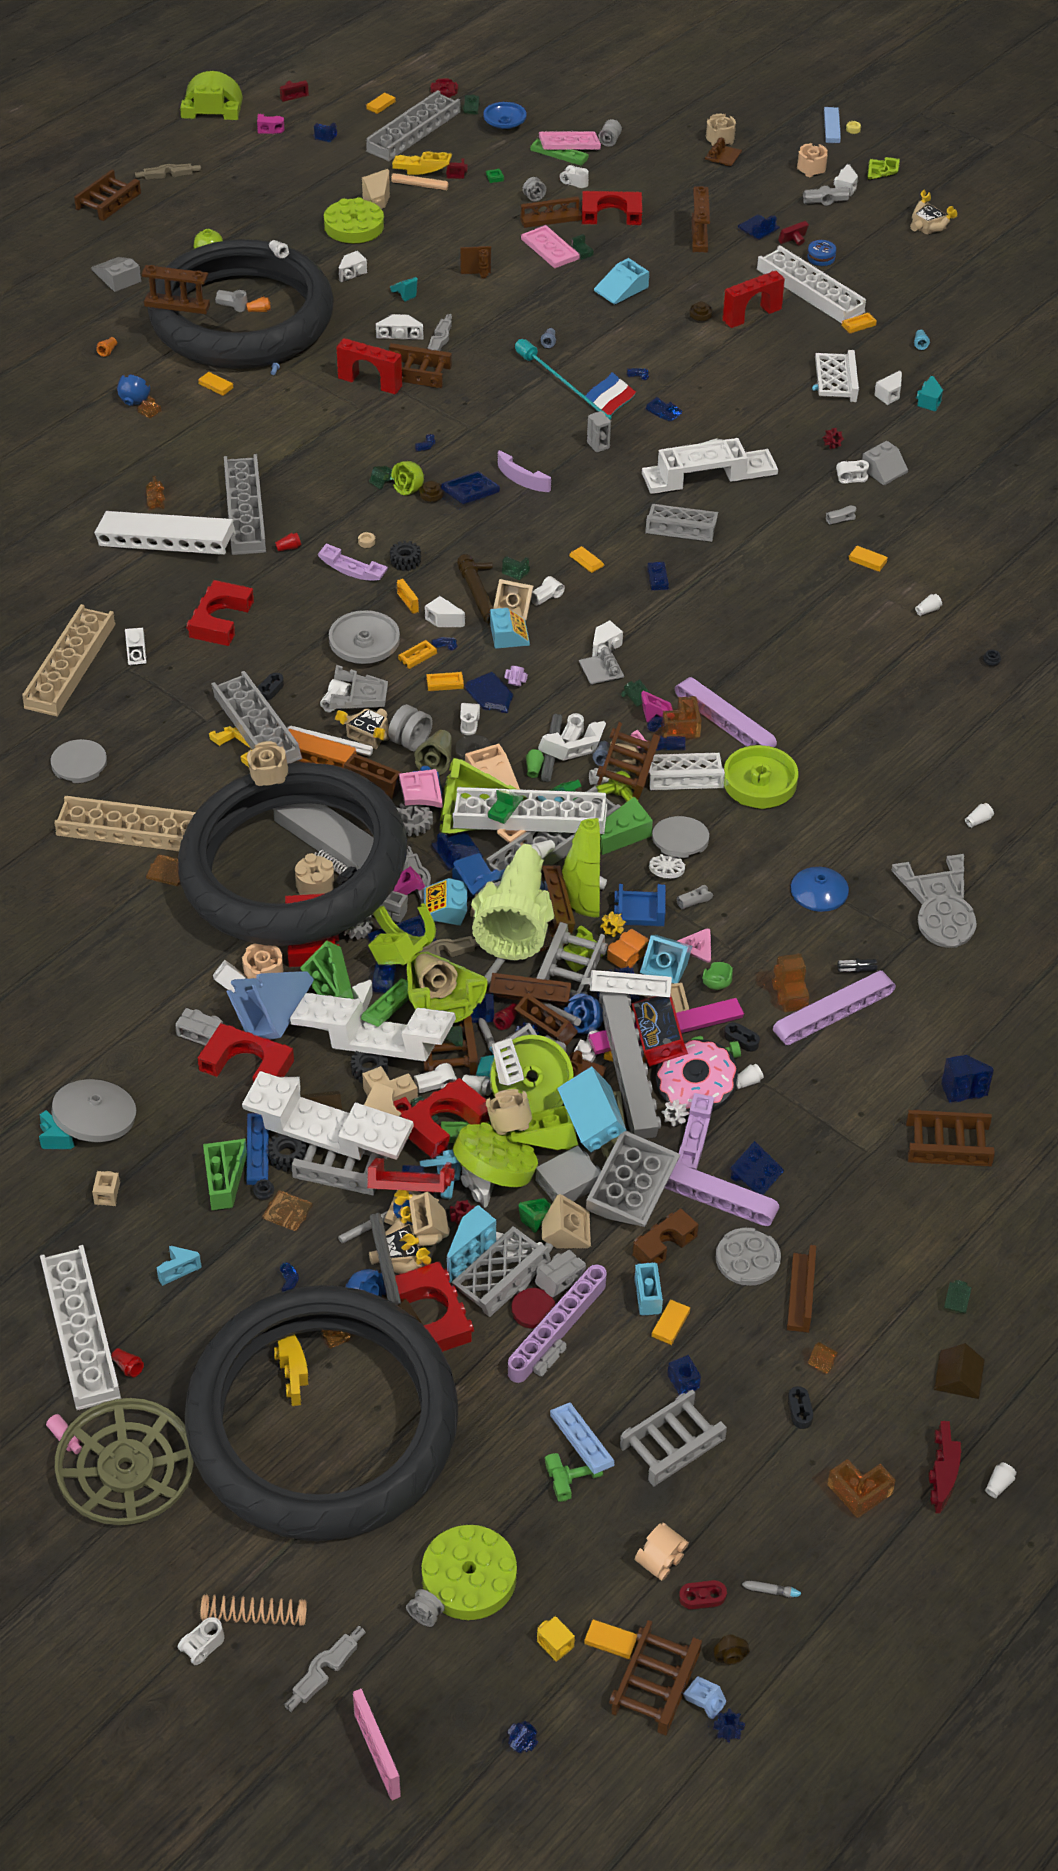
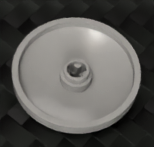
[329,611,400,664]
[52,1079,136,1142]

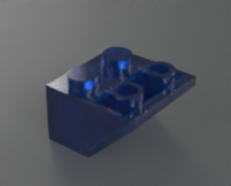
[941,1055,994,1102]

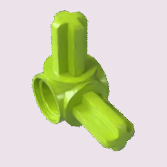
[596,771,638,802]

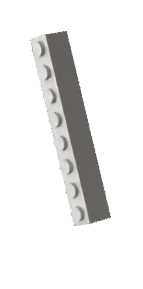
[599,992,661,1138]

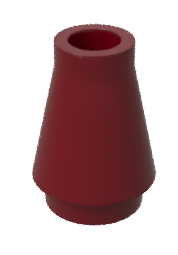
[493,1003,519,1030]

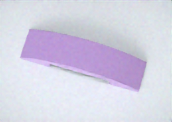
[498,451,551,492]
[318,544,388,581]
[677,1093,714,1170]

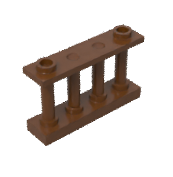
[74,170,141,221]
[691,186,710,252]
[142,265,210,314]
[389,343,452,388]
[596,722,661,799]
[424,1015,478,1075]
[906,1110,995,1167]
[609,1620,702,1736]

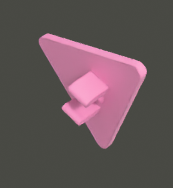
[678,929,711,963]

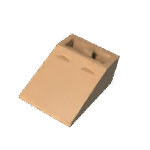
[465,744,520,790]

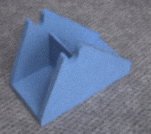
[227,971,314,1040]

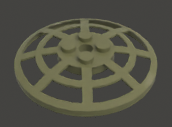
[55,1398,195,1525]

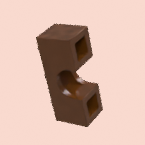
[633,1209,698,1266]

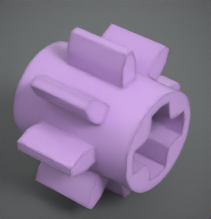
[504,666,528,686]

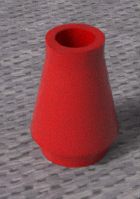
[275,533,301,552]
[111,1348,144,1377]

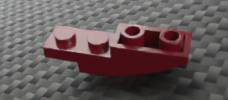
[929,1421,961,1513]

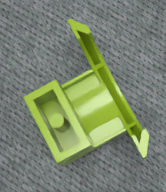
[368,903,436,965]

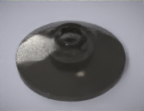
[456,735,492,760]

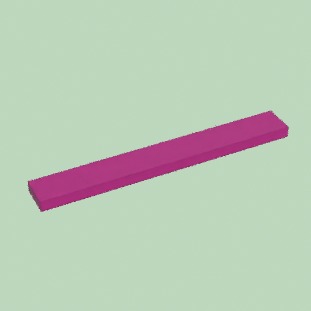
[588,998,744,1055]

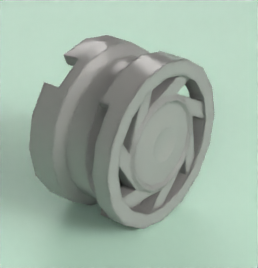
[523,177,546,202]
[406,1589,444,1627]

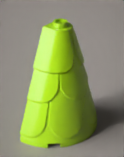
[440,758,528,834]
[562,818,600,917]
[407,952,487,1023]

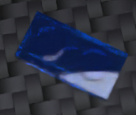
[647,562,669,591]
[372,961,397,993]

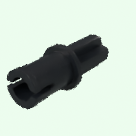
[837,958,877,973]

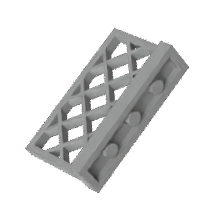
[646,504,718,542]
[452,1226,551,1317]

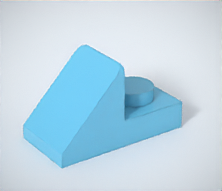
[156,1246,201,1286]

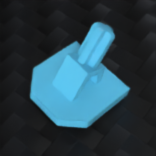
[420,1150,461,1199]

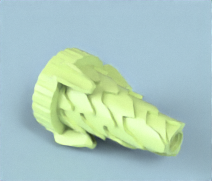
[471,844,554,960]

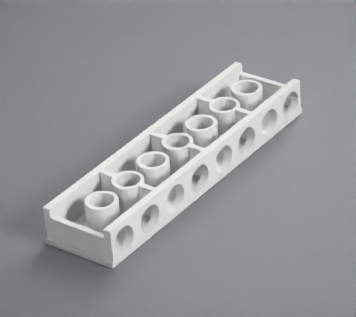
[757,246,866,323]
[95,511,235,554]
[453,787,607,834]
[40,1245,121,1410]

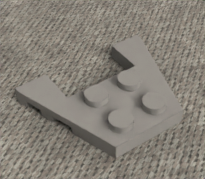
[329,665,388,709]
[891,854,964,905]

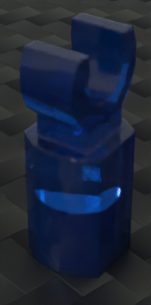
[656,736,685,750]

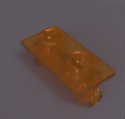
[146,476,165,509]

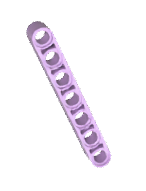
[675,677,777,747]
[773,971,896,1045]
[665,1163,779,1226]
[508,1265,606,1383]

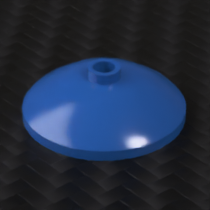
[484,102,526,129]
[791,867,849,912]

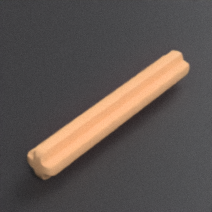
[391,174,448,190]

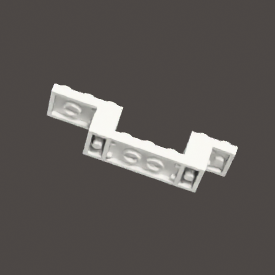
[642,438,778,494]
[290,993,456,1061]
[242,1071,414,1160]

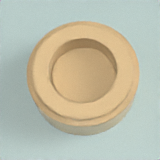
[358,532,375,548]

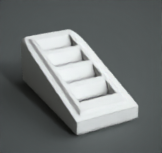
[492,1038,524,1085]

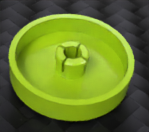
[324,198,384,243]
[724,745,798,809]
[490,1035,573,1113]
[453,1123,538,1187]
[422,1525,517,1620]

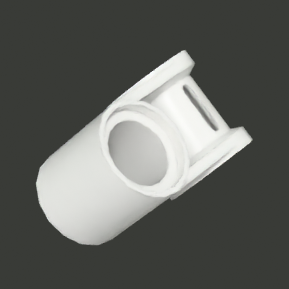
[560,165,589,188]
[836,460,869,484]
[460,703,480,736]
[178,1617,224,1665]

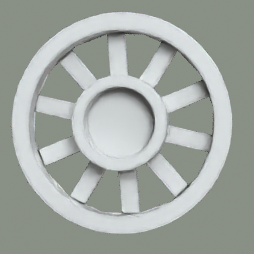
[649,854,685,878]

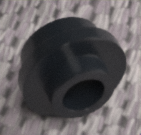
[983,650,1001,666]
[253,1179,275,1200]

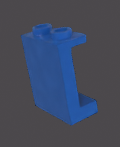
[614,884,665,926]

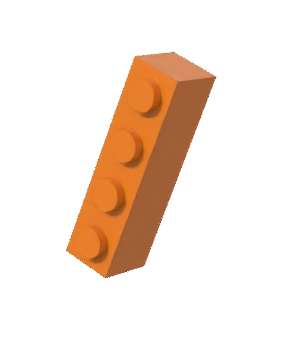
[288,729,356,768]

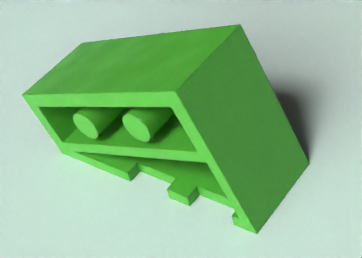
[600,797,653,855]
[300,941,354,999]
[203,1139,247,1210]

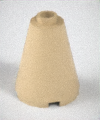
[414,954,458,999]

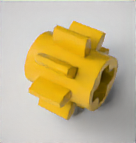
[600,911,626,937]

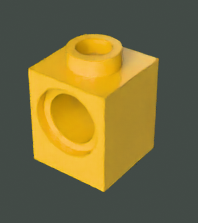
[537,1616,575,1662]

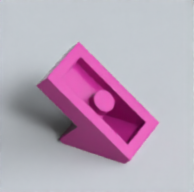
[641,691,674,722]

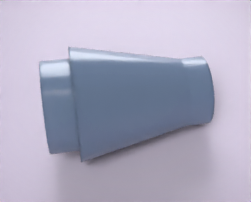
[541,328,556,348]
[593,741,610,766]

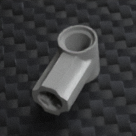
[216,290,248,312]

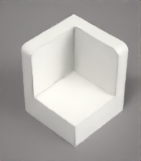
[213,960,246,993]

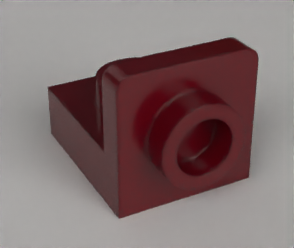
[447,159,467,179]

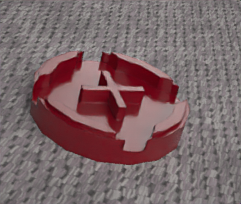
[430,78,458,98]
[512,1288,555,1329]

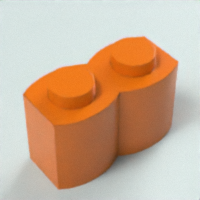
[607,929,649,971]

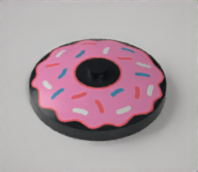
[656,1039,738,1114]

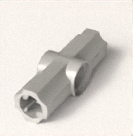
[803,186,849,205]

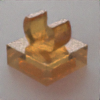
[138,396,161,418]
[321,1330,350,1349]
[808,1342,838,1374]

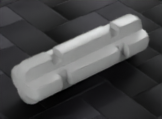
[533,1339,566,1376]

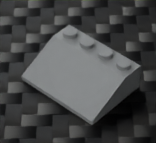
[586,1131,680,1227]

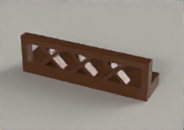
[520,197,582,228]
[541,865,575,935]
[489,973,572,1007]
[787,1245,816,1333]

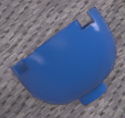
[117,375,151,406]
[564,994,603,1035]
[346,1269,386,1297]

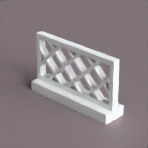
[815,350,859,402]
[648,753,725,790]
[581,970,672,997]

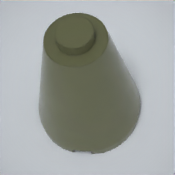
[414,730,452,775]

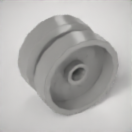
[388,704,432,751]

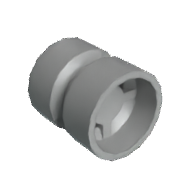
[599,119,622,147]

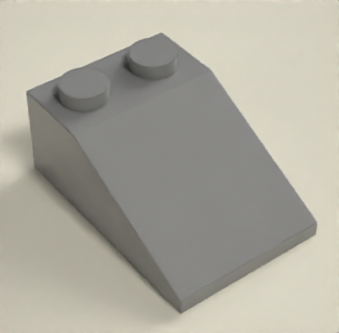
[91,257,141,292]

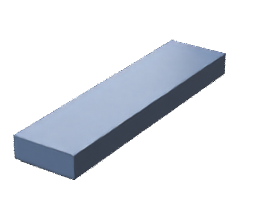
[824,107,840,143]
[550,1402,614,1474]

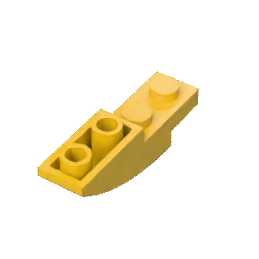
[392,151,452,175]
[274,1334,308,1406]

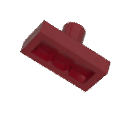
[280,80,309,102]
[778,221,809,246]

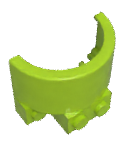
[180,71,243,120]

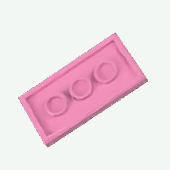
[539,132,601,149]
[521,225,580,268]
[353,1689,400,1800]

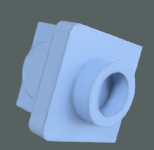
[683,1676,726,1719]

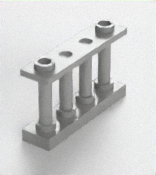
[537,922,607,998]
[292,1144,388,1196]
[620,1389,727,1486]

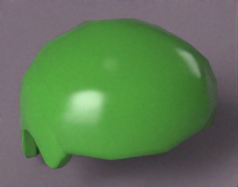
[702,962,733,990]

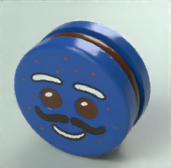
[807,240,836,266]

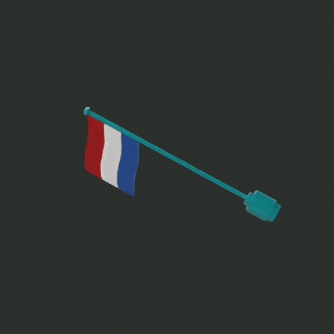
[515,339,636,420]

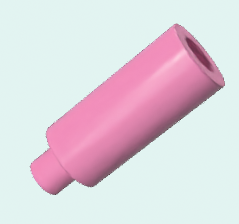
[46,1414,82,1454]

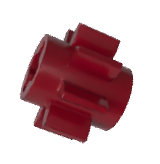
[822,428,844,449]
[450,1200,475,1227]

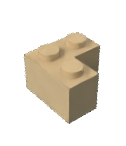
[362,1066,418,1109]

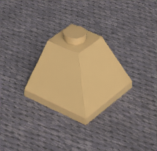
[362,169,390,209]
[493,579,534,620]
[542,1194,591,1248]

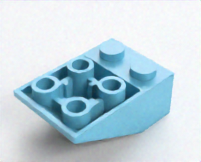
[594,258,649,305]
[447,1205,496,1282]

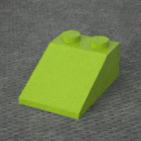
[510,1106,578,1150]

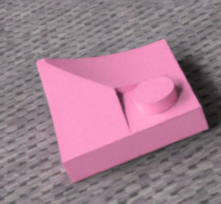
[399,769,442,808]

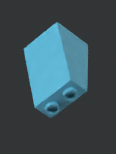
[557,1067,626,1152]

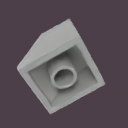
[862,441,908,485]

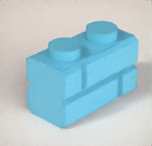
[635,1263,663,1315]

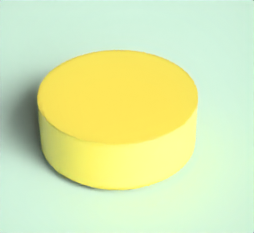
[846,121,861,134]

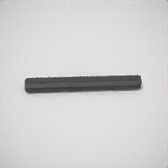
[541,714,562,782]
[370,1213,401,1305]

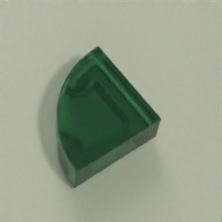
[445,1026,464,1046]

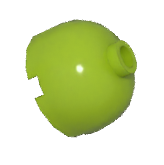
[194,229,223,249]
[391,461,424,495]

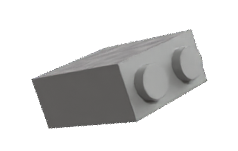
[536,1146,601,1202]

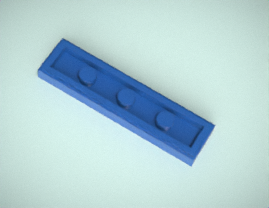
[247,1113,269,1185]

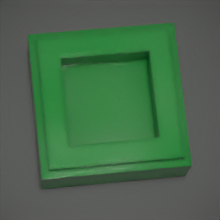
[486,169,504,183]

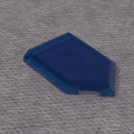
[464,672,513,713]

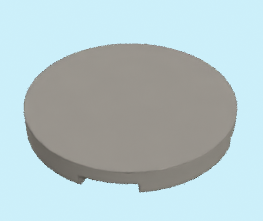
[51,739,107,783]
[652,816,709,858]
[918,894,977,948]
[716,1228,781,1286]

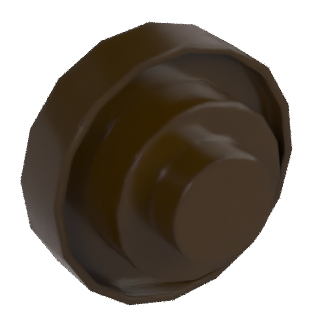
[690,301,712,321]
[419,481,444,502]
[713,1634,750,1665]

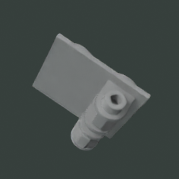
[579,647,624,684]

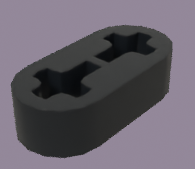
[258,673,284,701]
[724,1022,760,1052]
[788,1386,813,1429]

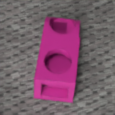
[257,114,285,134]
[393,866,426,895]

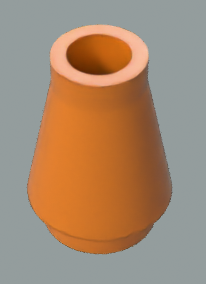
[247,297,271,312]
[97,337,117,356]

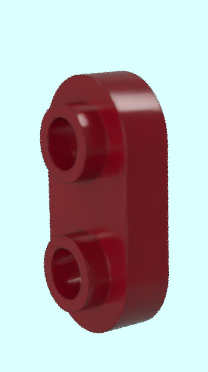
[679,1580,727,1609]

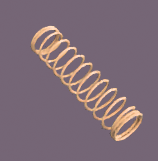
[201,1594,306,1626]

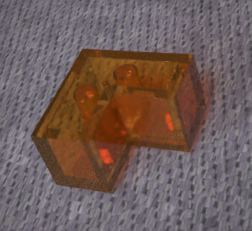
[662,696,701,739]
[772,953,809,1012]
[827,1459,896,1518]

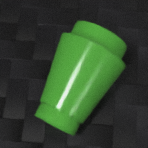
[526,749,544,778]

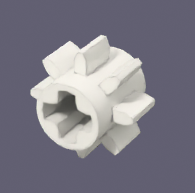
[662,1099,689,1126]

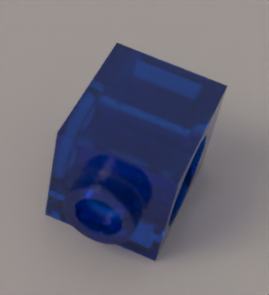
[667,1355,701,1395]

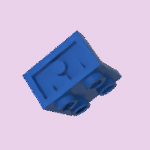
[453,853,505,895]

